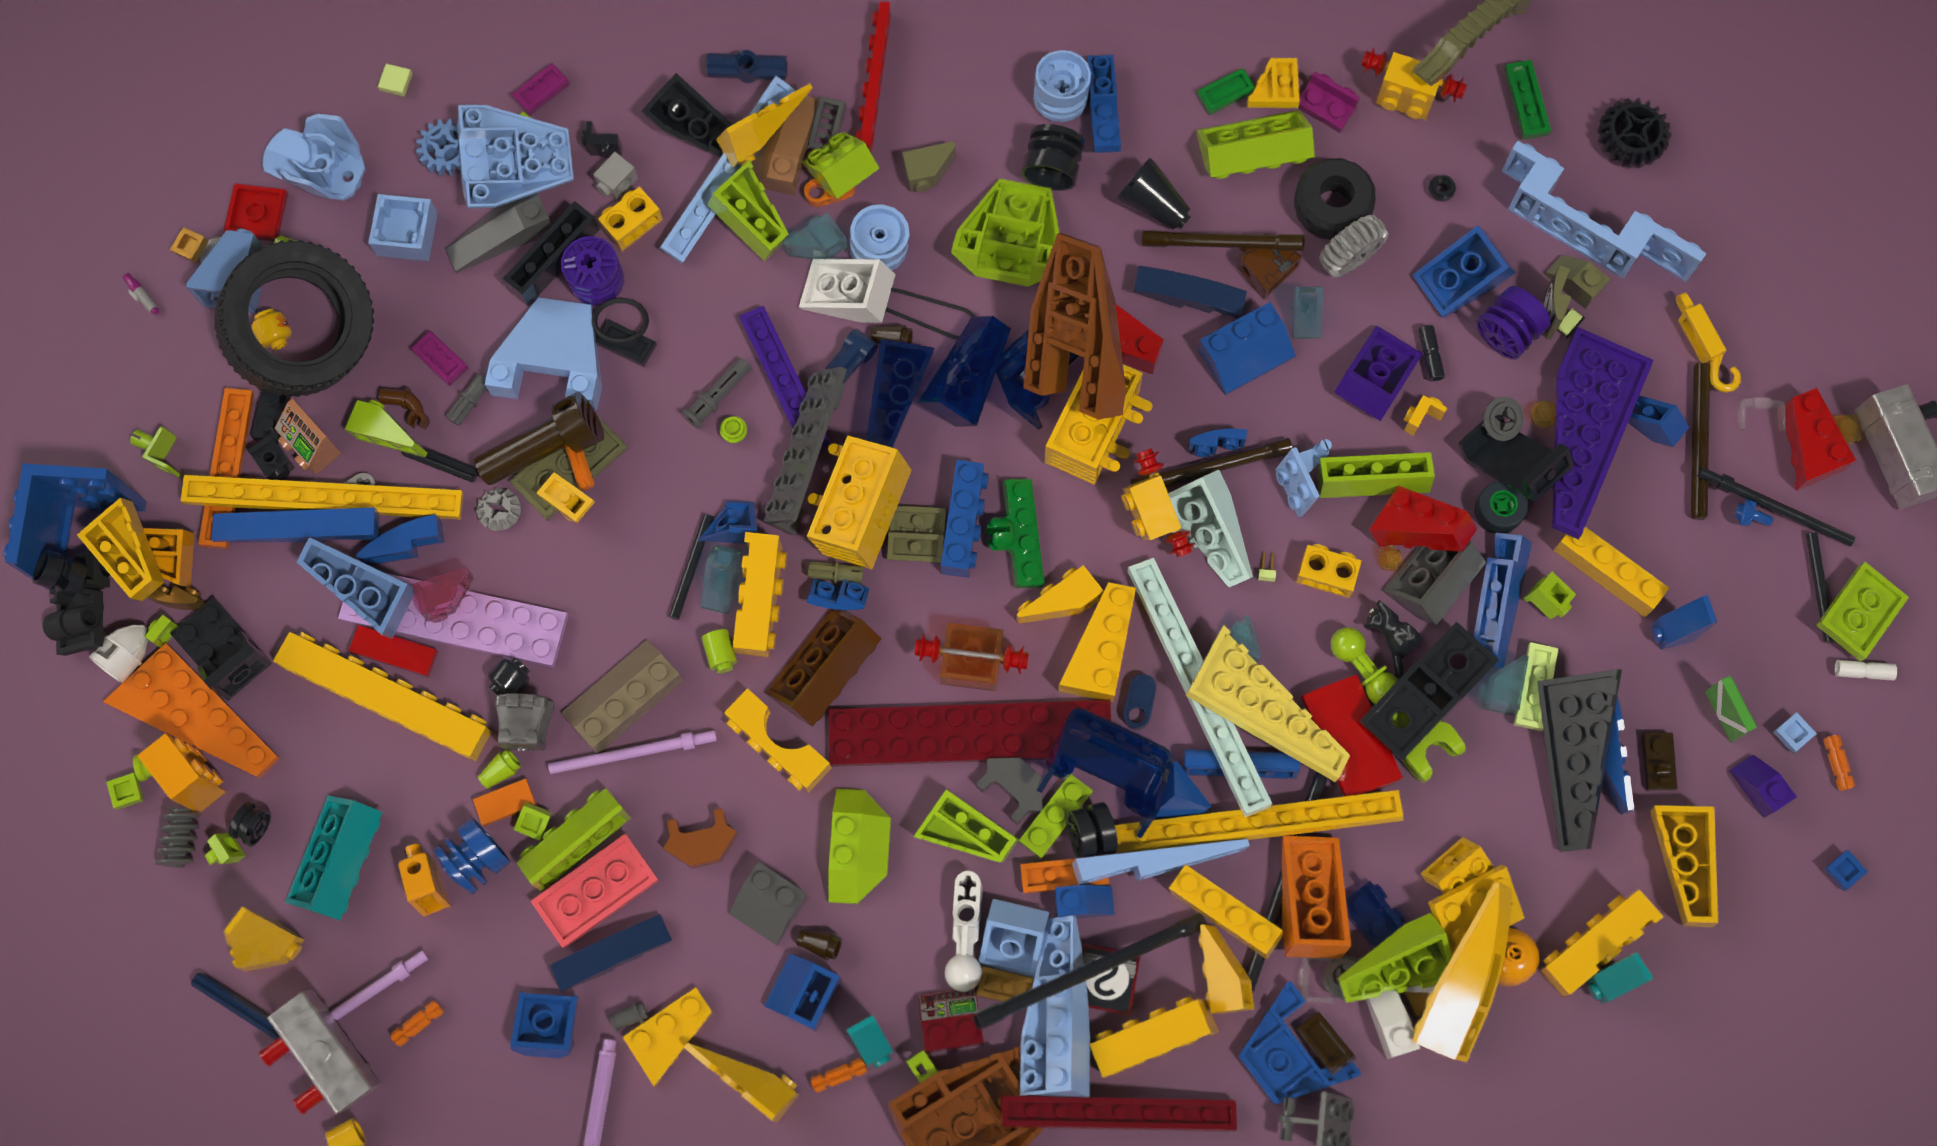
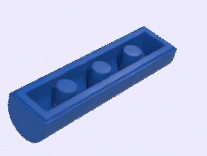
[1183,749,1300,779]

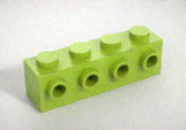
[1317,452,1435,498]

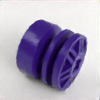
[561,236,625,306]
[1476,286,1551,360]

